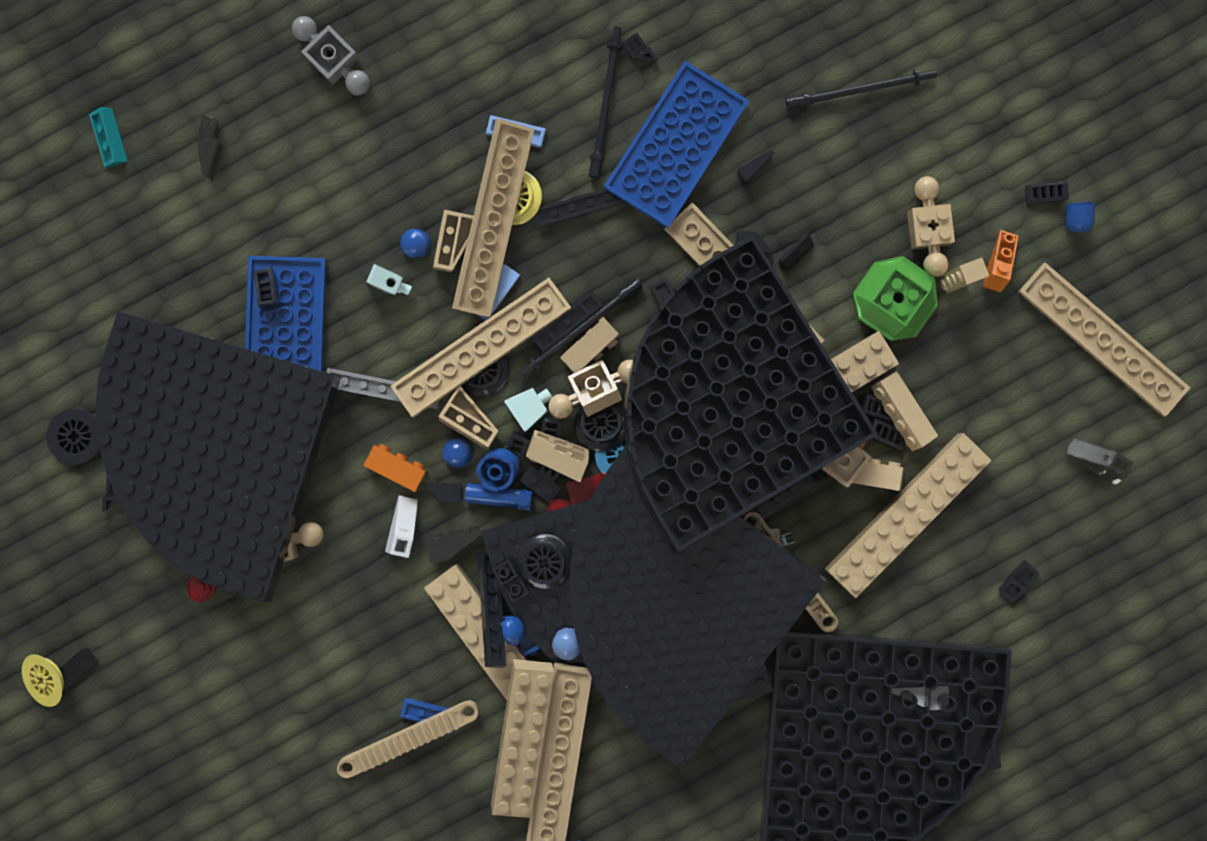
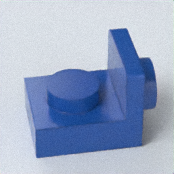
[519,632,540,657]

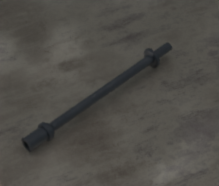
[588,26,623,178]
[785,69,937,110]
[518,278,643,379]

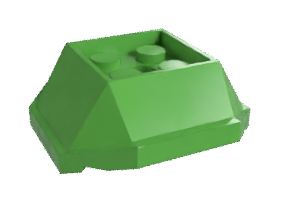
[852,256,938,341]

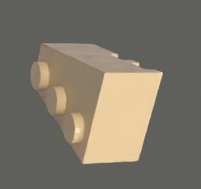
[432,210,473,273]
[560,317,619,373]
[439,385,498,450]
[526,430,589,482]
[852,458,905,491]

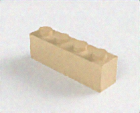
[940,258,989,294]
[871,371,938,451]

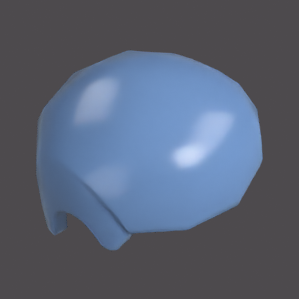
[552,628,580,660]

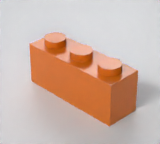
[363,444,428,492]

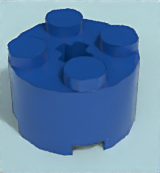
[476,448,519,492]

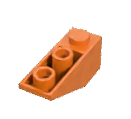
[983,230,1018,293]

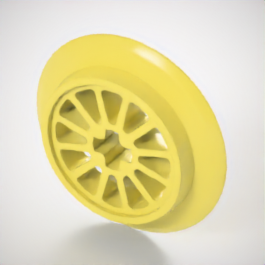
[512,171,542,225]
[22,655,64,707]

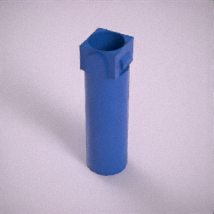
[465,483,533,510]

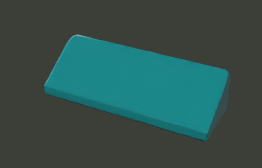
[89,107,128,168]

